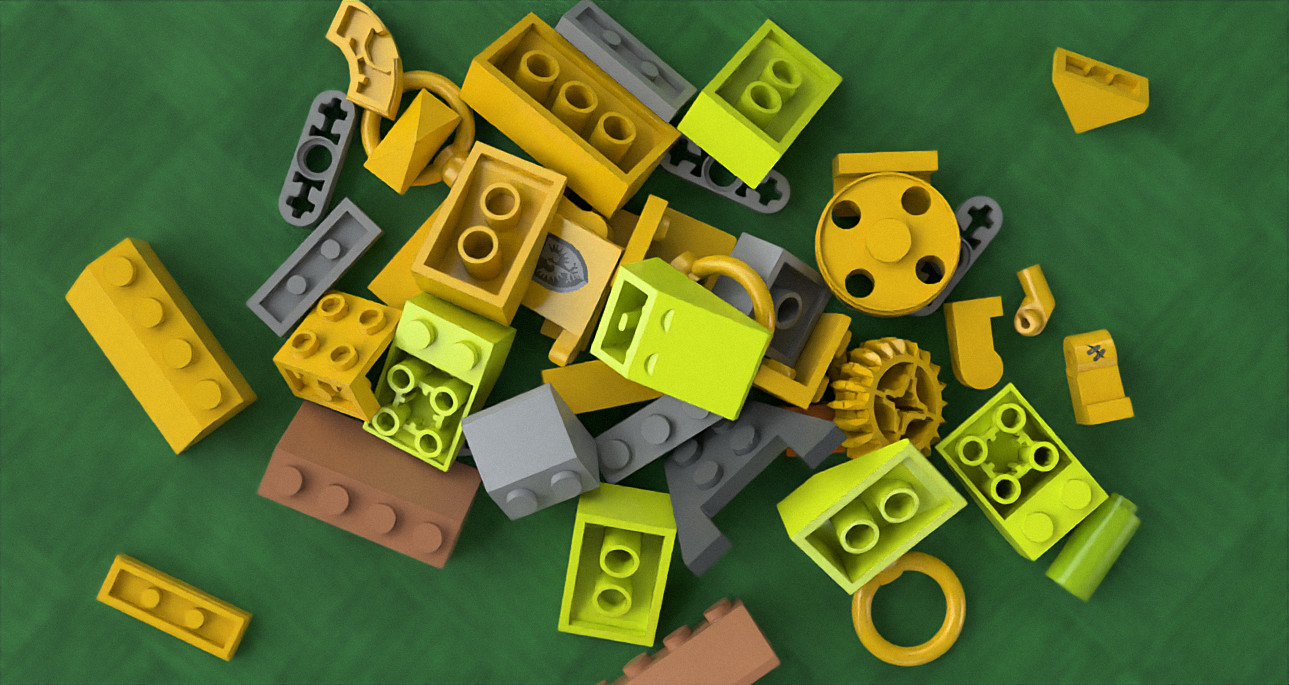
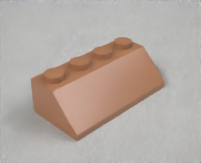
[256,399,482,569]
[595,596,781,685]

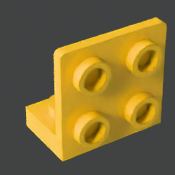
[610,194,737,292]
[273,289,403,422]
[752,313,852,410]

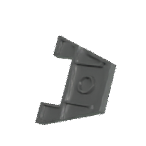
[663,399,847,578]

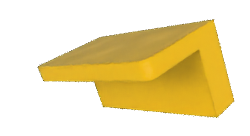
[832,151,938,217]

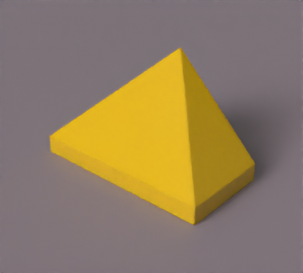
[1052,47,1149,134]
[363,88,463,196]

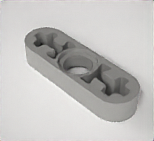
[278,90,359,228]
[659,132,790,215]
[908,196,1003,317]

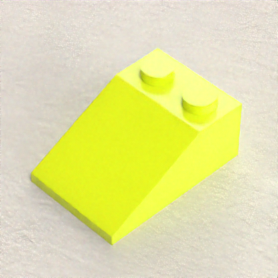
[677,19,843,190]
[776,438,968,595]
[557,482,677,647]

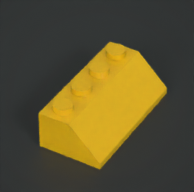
[458,12,682,220]
[65,237,259,455]

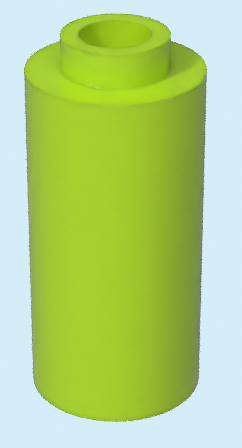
[1044,492,1142,603]

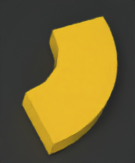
[326,0,403,121]

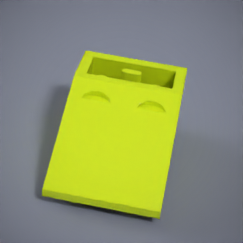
[590,257,773,421]
[362,292,517,472]
[934,383,1109,562]

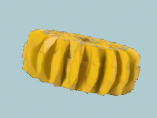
[827,337,949,459]

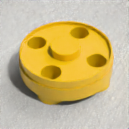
[815,172,961,318]

